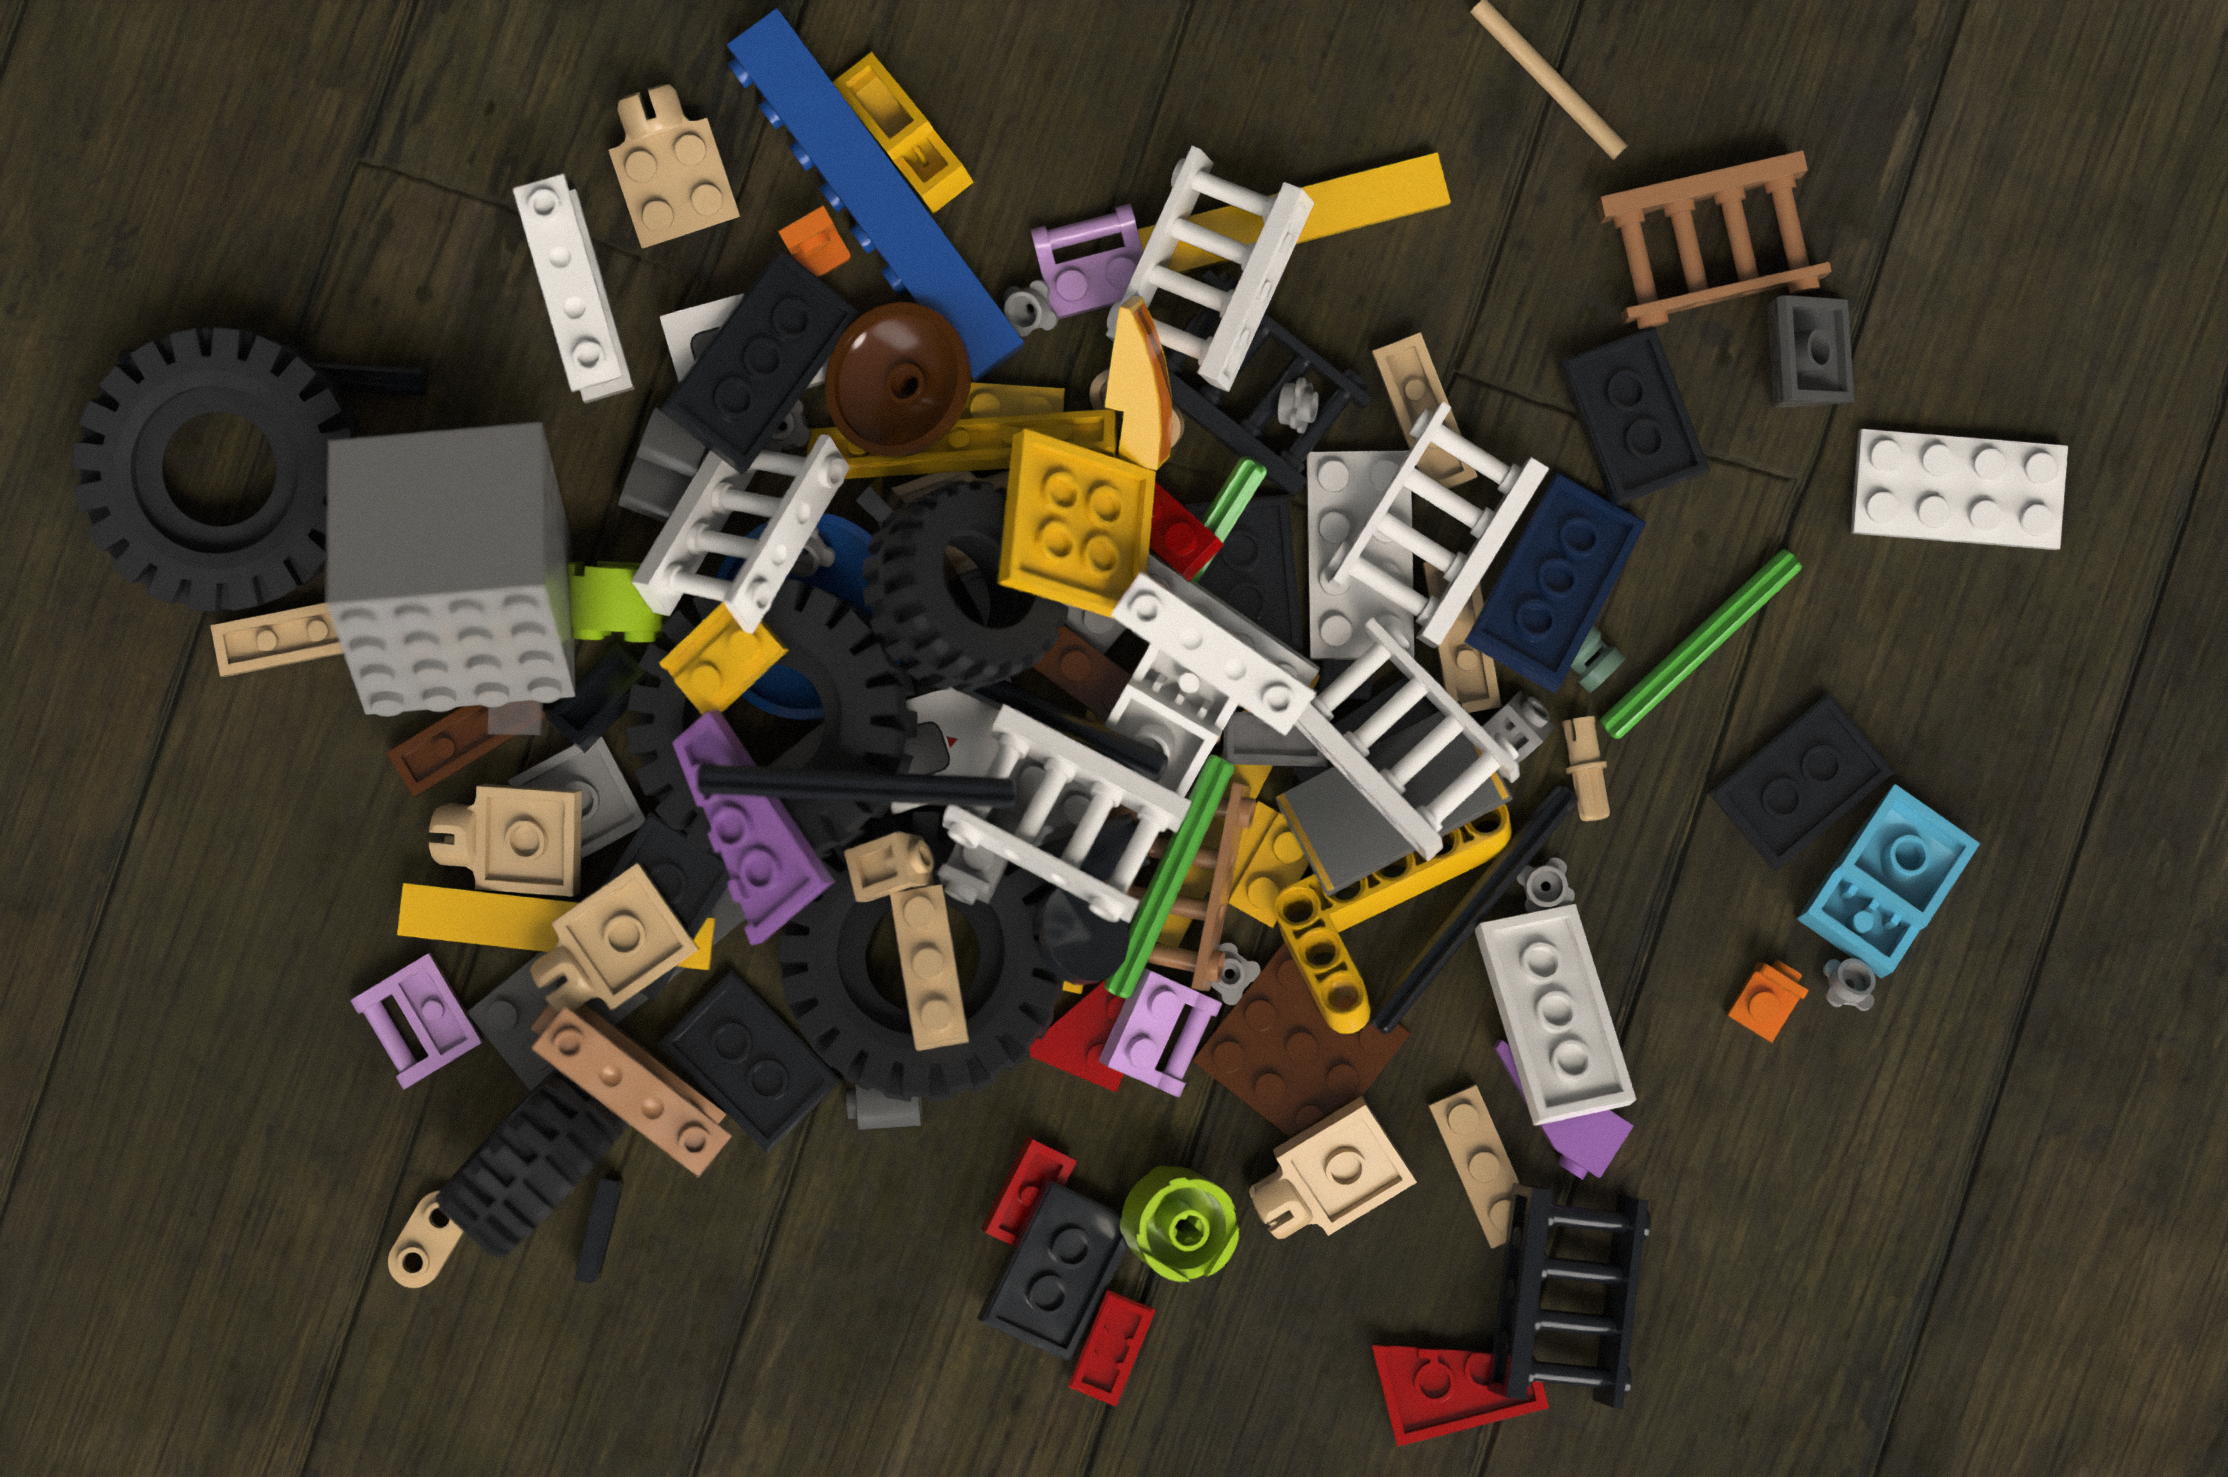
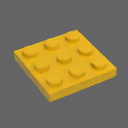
[998,429,1156,619]

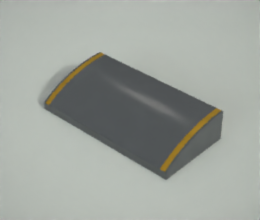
[1275,701,1513,897]

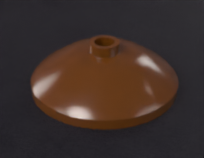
[825,302,972,458]

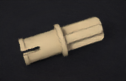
[1562,716,1610,821]

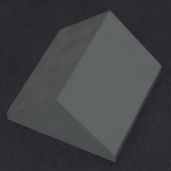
[1767,295,1854,408]

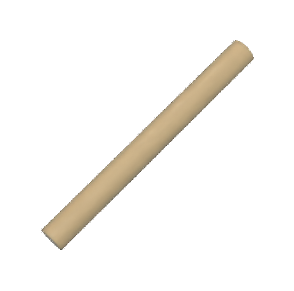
[1470,0,1628,160]

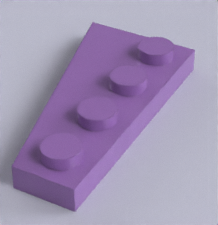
[672,710,834,945]

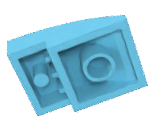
[1797,784,1980,978]

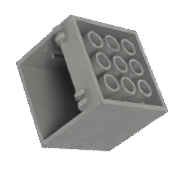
[327,422,575,716]

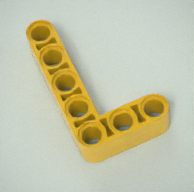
[1274,804,1512,1034]

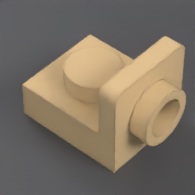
[844,832,934,902]

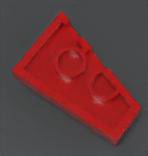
[1371,1343,1549,1447]

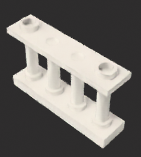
[1106,146,1314,392]
[513,174,635,403]
[1327,402,1549,648]
[631,434,850,634]
[1111,550,1320,736]
[1294,617,1519,862]
[942,704,1192,923]

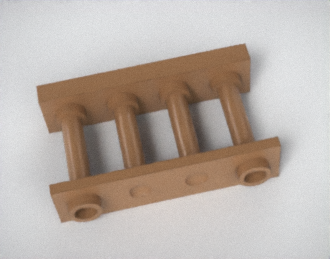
[1596,151,1832,329]
[1102,783,1256,991]
[530,1003,732,1177]

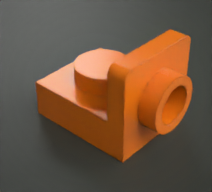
[778,206,851,278]
[1725,959,1809,1043]

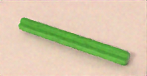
[1600,549,1802,739]
[1104,755,1234,998]

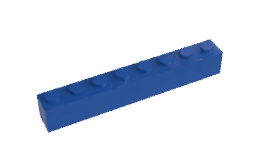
[727,8,1025,383]

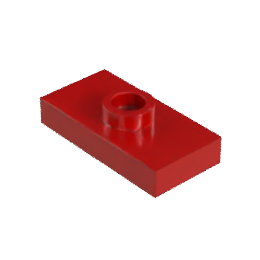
[1068,1289,1156,1406]

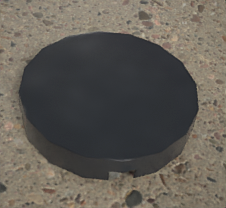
[1033,886,1130,985]

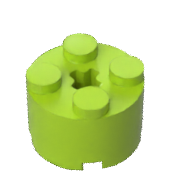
[568,561,671,642]
[1120,1166,1239,1282]

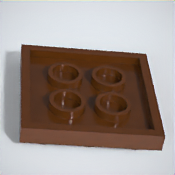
[1192,941,1411,1138]

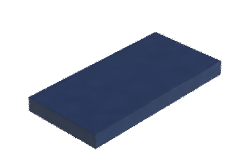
[1464,472,1647,693]

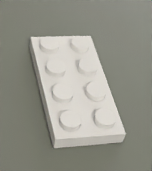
[1851,429,2068,550]
[1306,451,1414,660]
[1474,904,1636,1126]

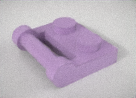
[1030,203,1143,319]
[351,953,484,1090]
[1098,968,1222,1098]

